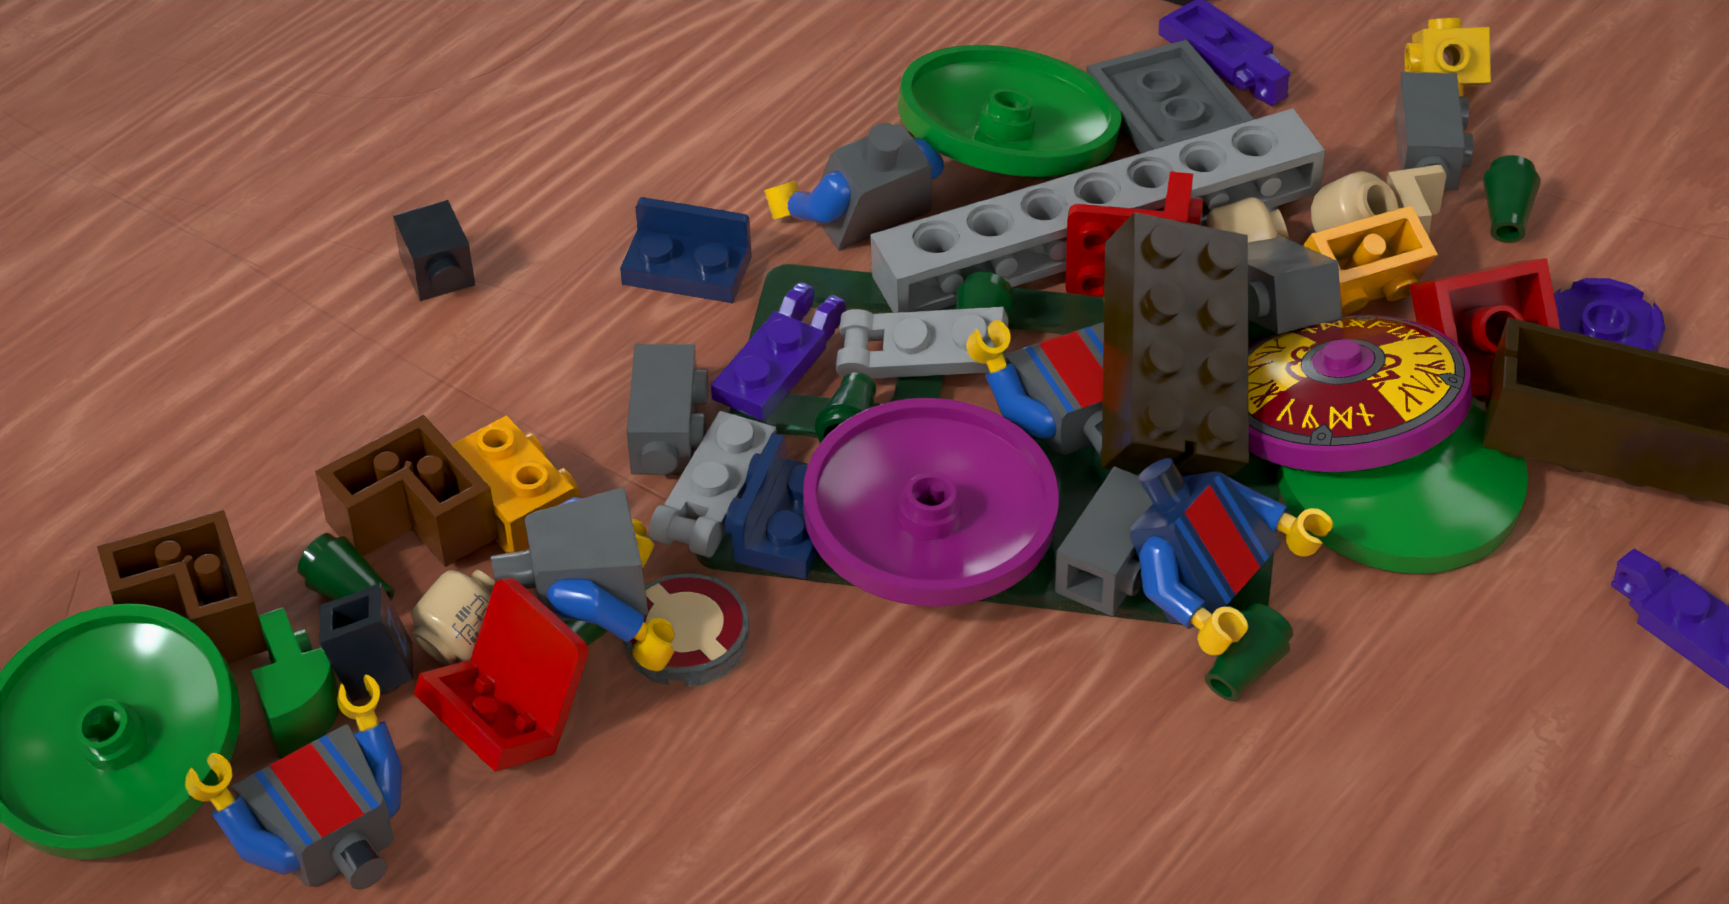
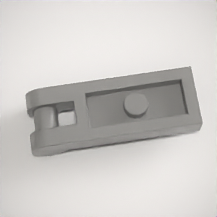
[836,307,1008,378]
[649,411,776,558]

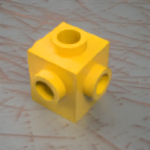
[1404,18,1491,96]

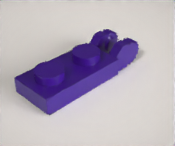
[711,282,847,421]

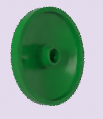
[897,45,1122,177]
[1275,396,1528,574]
[0,604,240,860]

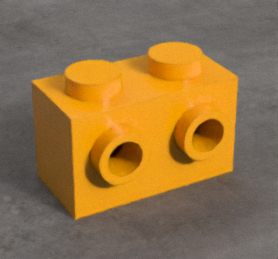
[1303,205,1438,316]
[451,415,581,553]

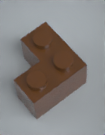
[315,414,499,567]
[97,510,267,663]

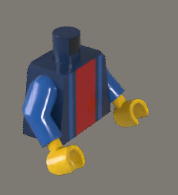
[1130,458,1333,655]

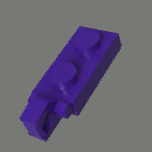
[1158,0,1290,107]
[1611,548,1729,689]

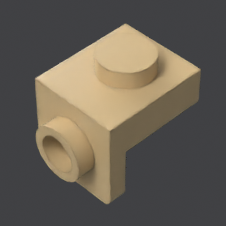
[1387,165,1446,237]

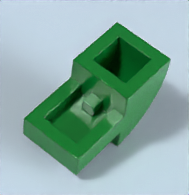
[251,607,339,759]

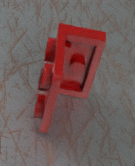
[1066,171,1203,299]
[414,577,589,772]

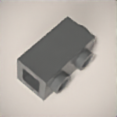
[1394,72,1473,190]
[627,344,709,475]
[1055,466,1153,616]

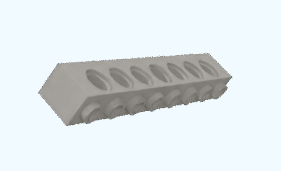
[870,108,1325,313]

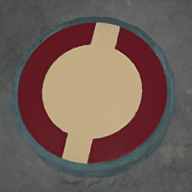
[622,573,750,686]

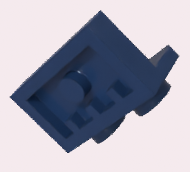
[620,197,752,303]
[725,433,818,579]

